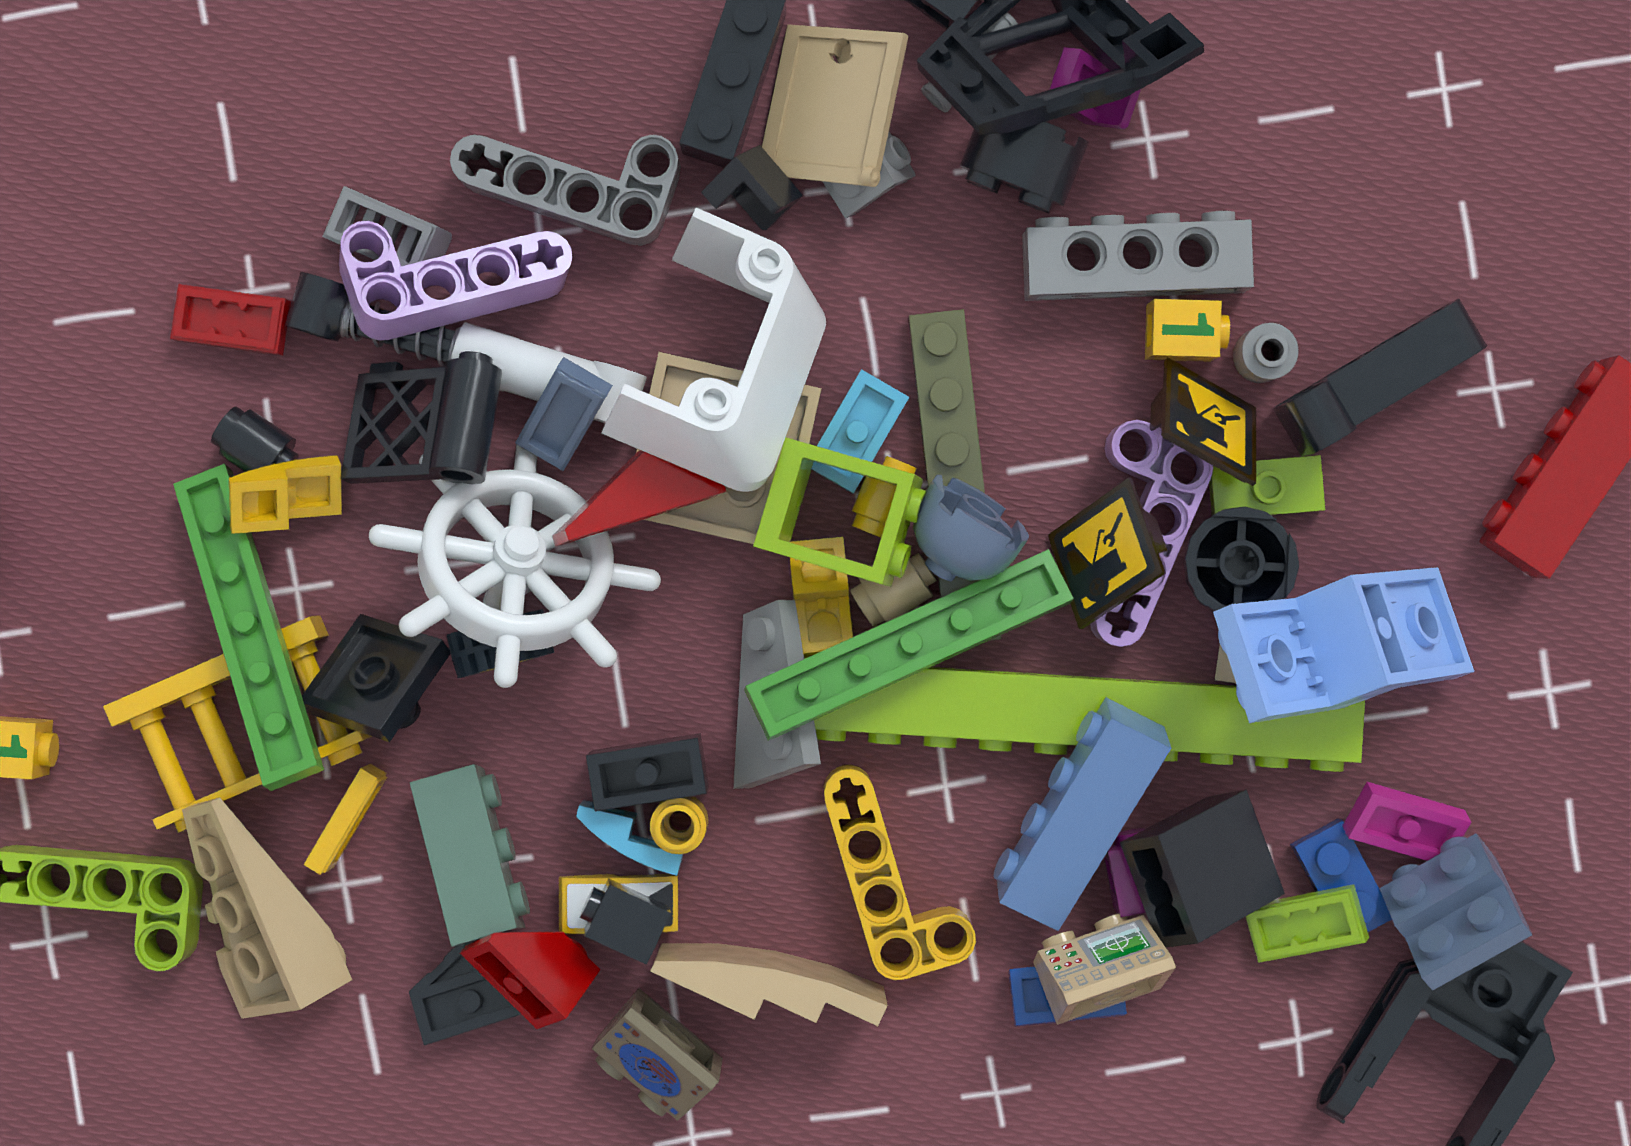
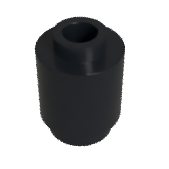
[211,406,299,472]

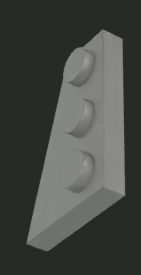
[733,600,821,789]

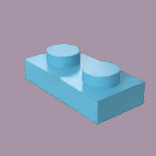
[811,369,909,494]

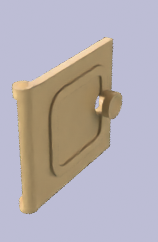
[762,24,908,187]

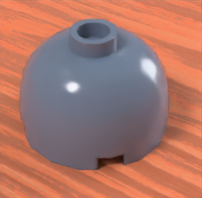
[913,475,1029,581]

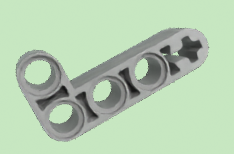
[450,135,681,246]

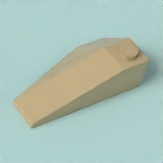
[182,797,352,1019]

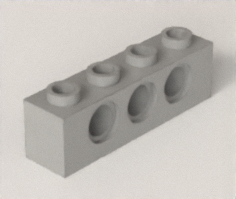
[1022,211,1254,301]

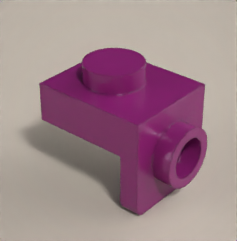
[1049,47,1141,129]

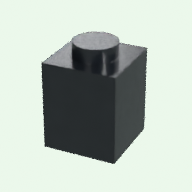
[579,878,671,965]

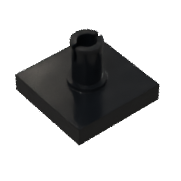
[302,614,451,742]

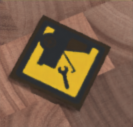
[1150,357,1256,486]
[1048,478,1168,629]

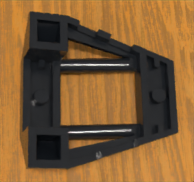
[917,0,1204,135]

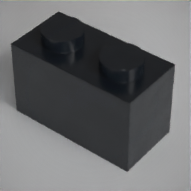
[586,733,709,811]

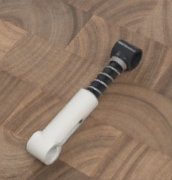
[285,272,647,423]

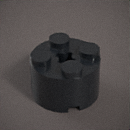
[960,122,1089,214]

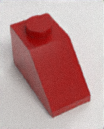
[460,931,601,1029]

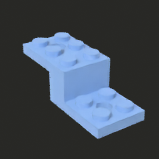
[1213,567,1474,723]

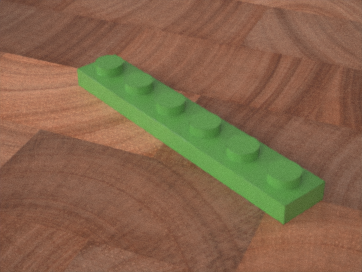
[173,464,324,791]
[744,549,1074,741]

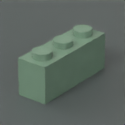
[410,764,530,946]

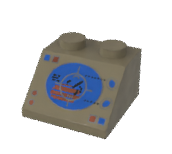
[592,988,723,1121]

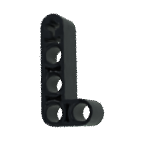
[1273,298,1487,456]

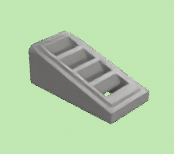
[322,186,452,266]

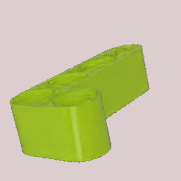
[0,845,203,971]

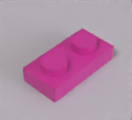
[1343,782,1471,861]

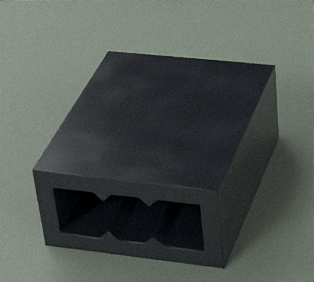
[1120,789,1285,948]

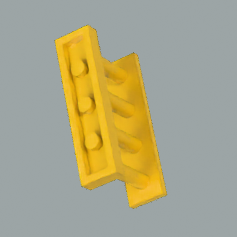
[103,616,373,833]

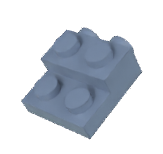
[1380,833,1532,991]

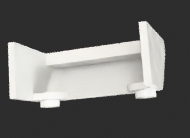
[602,208,826,492]

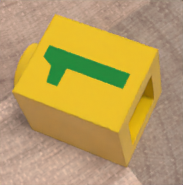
[1145,299,1230,362]
[0,716,59,779]

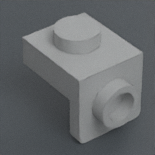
[822,132,915,218]

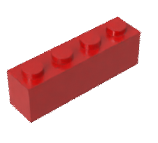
[1479,355,1631,579]

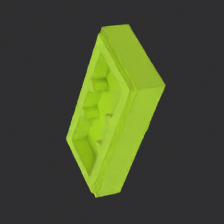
[1209,455,1325,516]
[1246,884,1369,963]

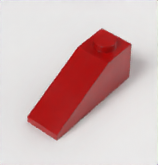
[552,450,727,547]

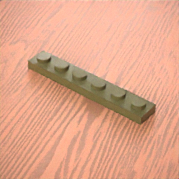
[908,309,1001,640]

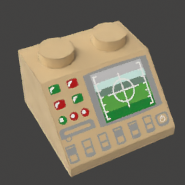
[1033,913,1176,1025]

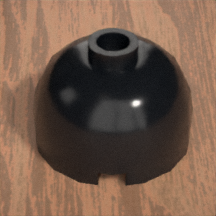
[1183,506,1299,613]

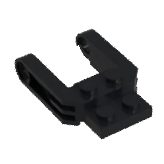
[1316,941,1573,1146]

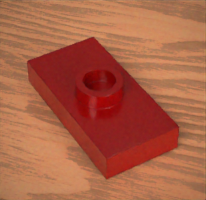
[170,284,291,356]

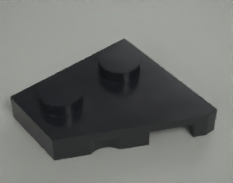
[409,945,522,1045]

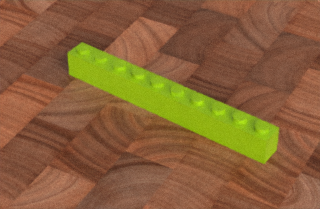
[814,667,1365,772]

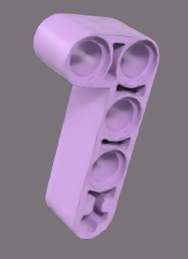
[339,221,572,340]
[1090,420,1213,647]

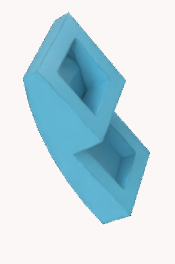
[576,800,683,876]

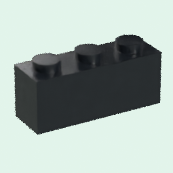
[679,0,786,168]

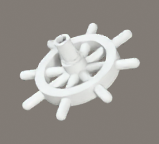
[369,444,661,688]

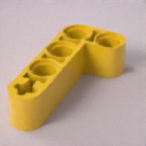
[823,764,976,980]

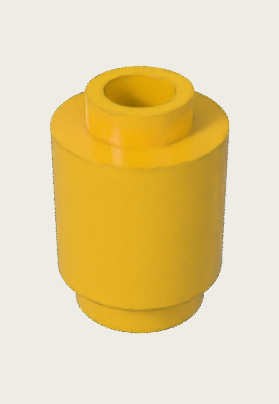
[852,456,923,538]
[650,796,708,854]

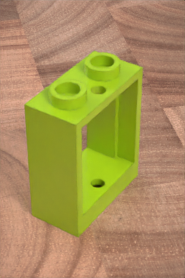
[753,437,926,587]

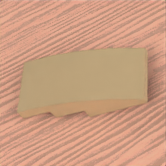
[651,944,888,1026]

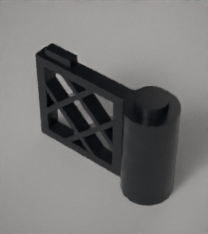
[340,351,502,484]

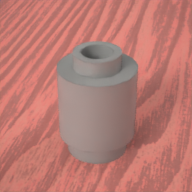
[1233,323,1298,383]

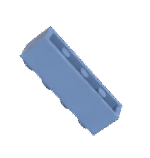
[993,697,1171,931]

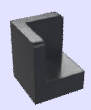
[701,145,803,230]

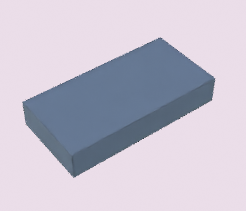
[515,357,613,471]

